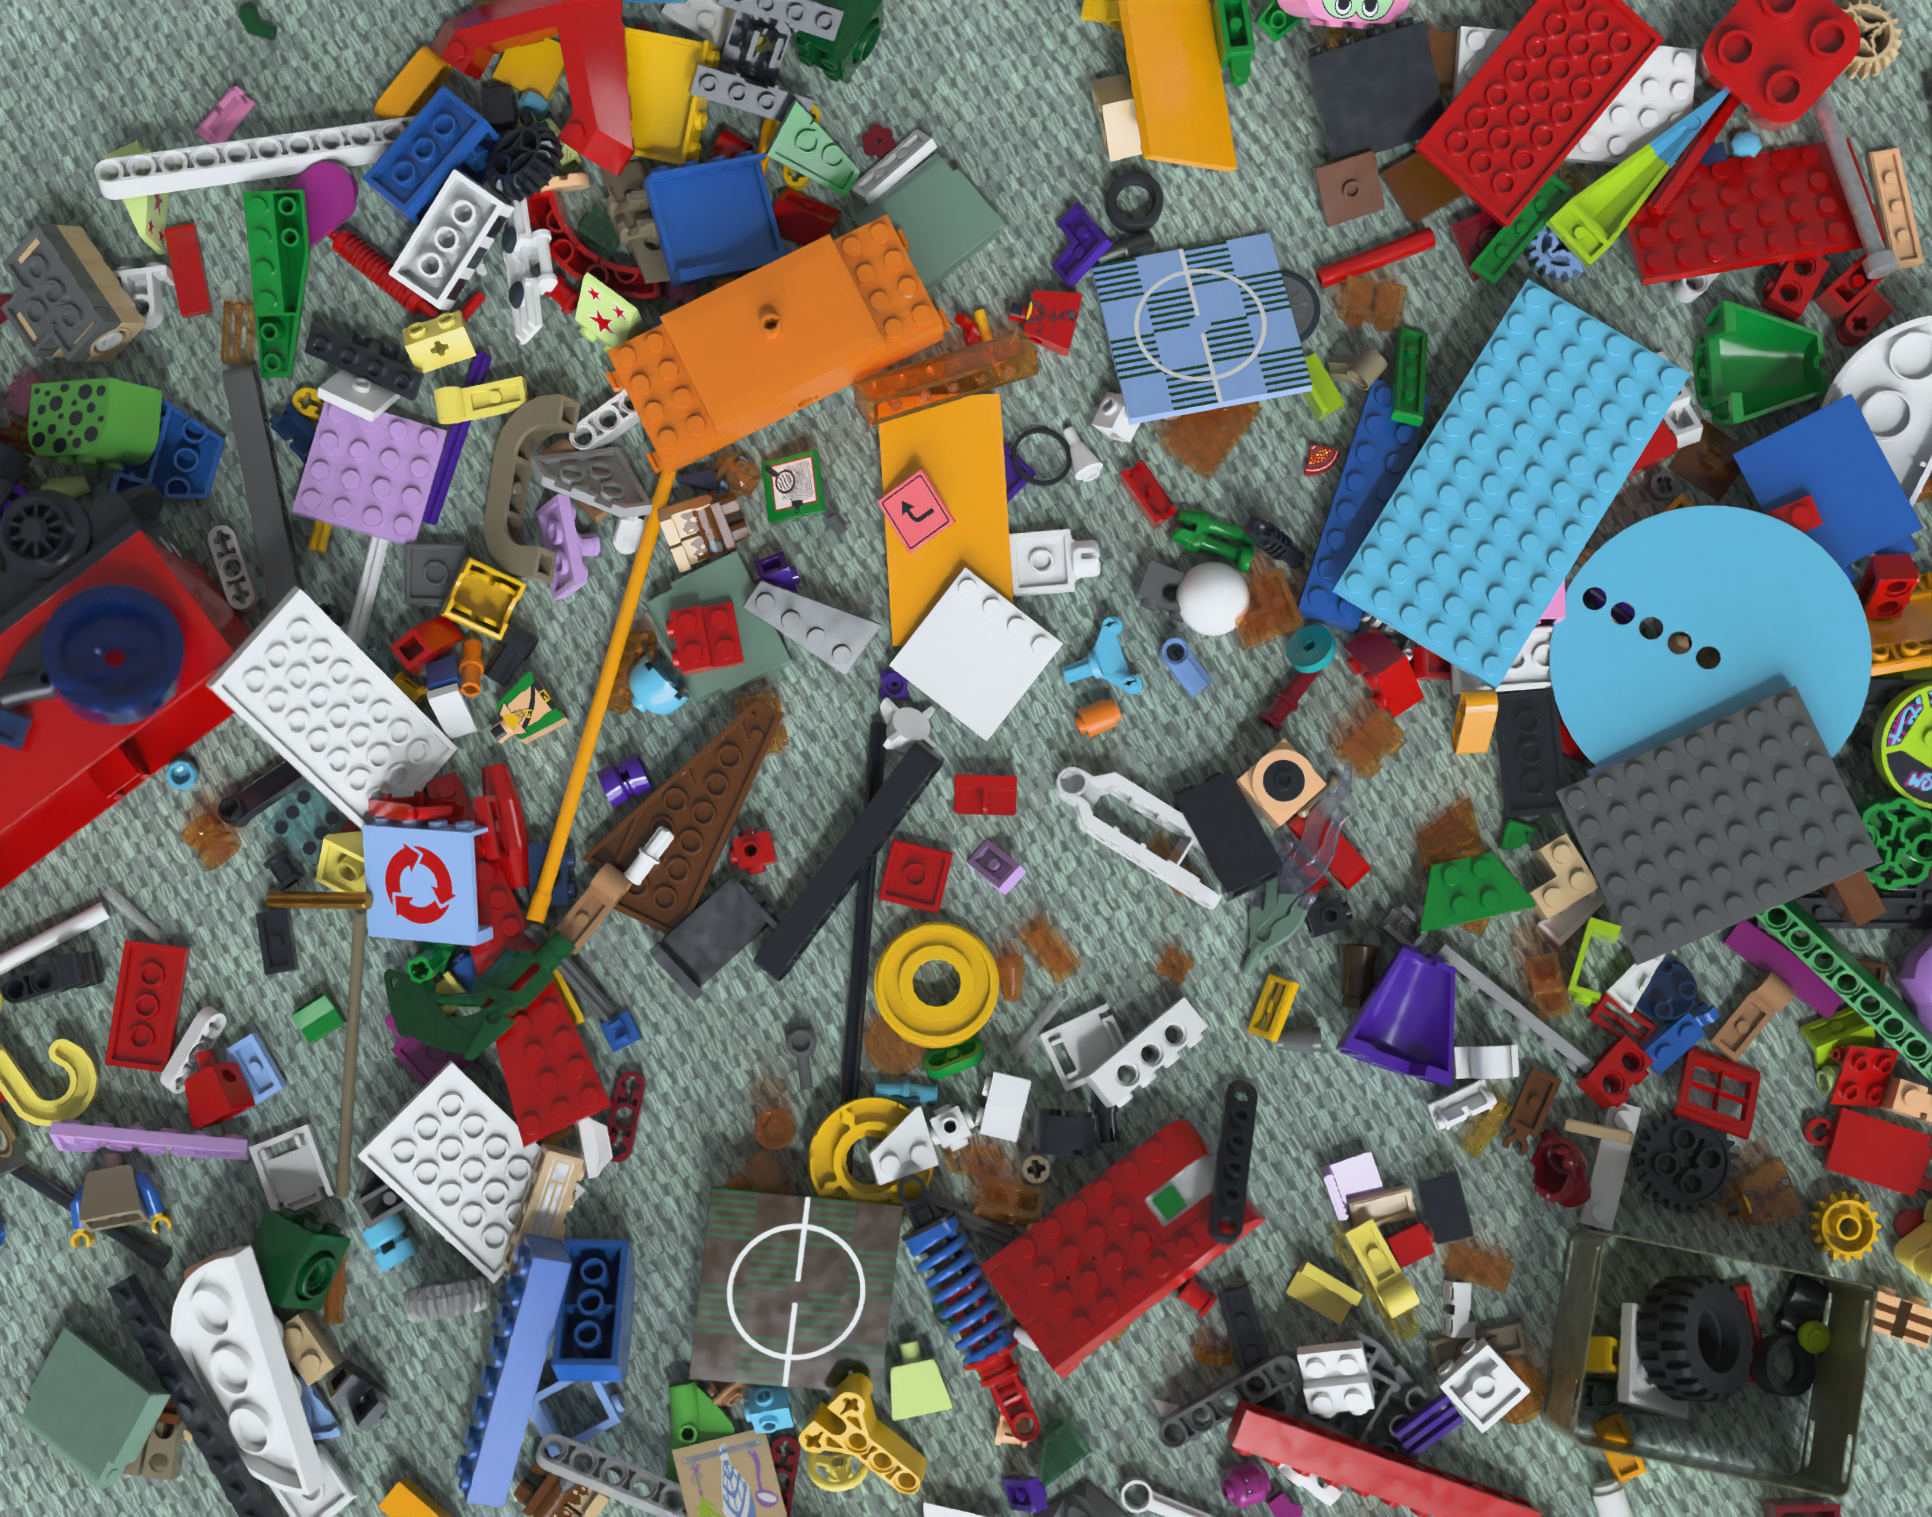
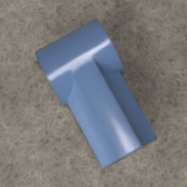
[1158,638,1213,698]

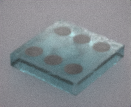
[264,782,349,866]

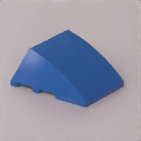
[108,383,225,500]

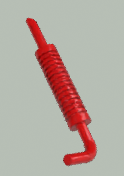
[327,229,486,322]

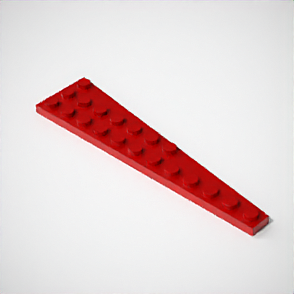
[426,771,612,1148]

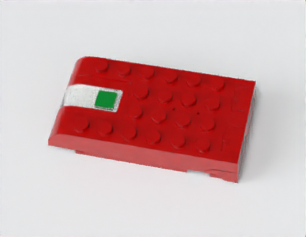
[980,1119,1266,1379]

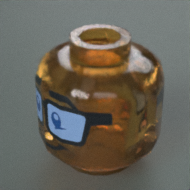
[713,453,761,499]

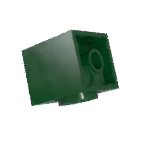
[792,0,884,84]
[251,1207,351,1310]

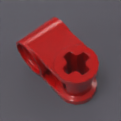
[1836,288,1896,347]

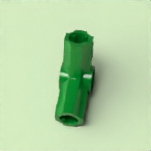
[406,941,457,984]

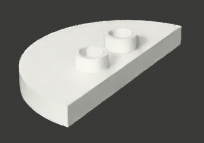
[1821,315,1932,507]
[171,1245,326,1495]

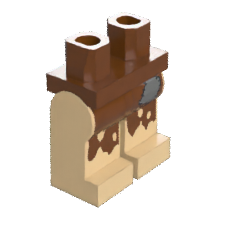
[657,490,750,573]
[513,1455,611,1517]

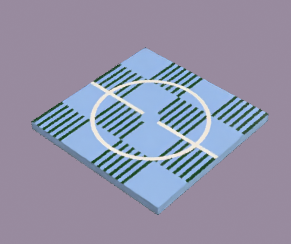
[1091,233,1312,425]

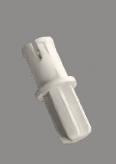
[623,826,674,885]

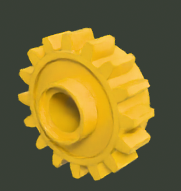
[1806,1191,1881,1262]

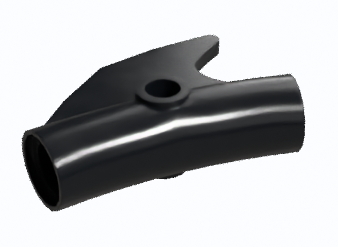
[0,619,106,709]

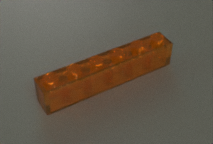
[853,330,1038,427]

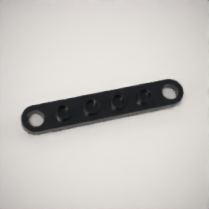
[1207,1080,1258,1246]

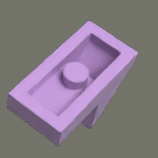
[967,839,1026,895]

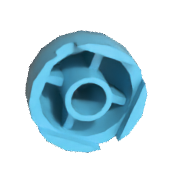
[629,654,690,715]

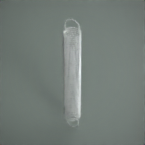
[100,884,168,945]
[1006,989,1069,1064]

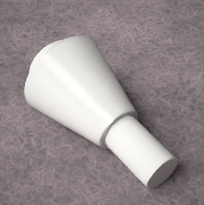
[1063,427,1103,482]

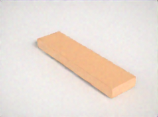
[1866,147,1924,270]

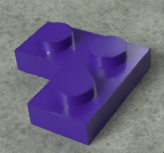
[1051,202,1113,288]

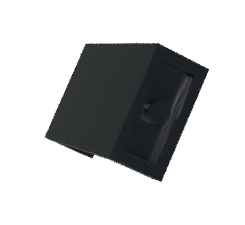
[1174,770,1284,902]
[649,875,778,1002]

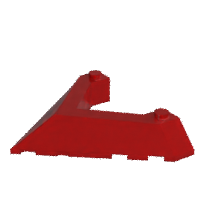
[430,0,635,177]

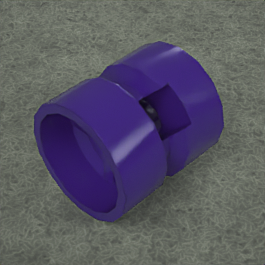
[597,753,653,807]

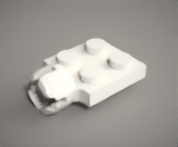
[1009,529,1101,597]

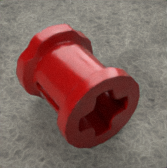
[544,274,580,315]
[1176,1276,1218,1318]

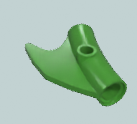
[665,1380,736,1482]

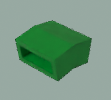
[291,990,347,1043]

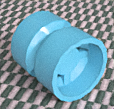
[361,1213,418,1272]

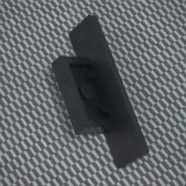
[305,324,424,401]

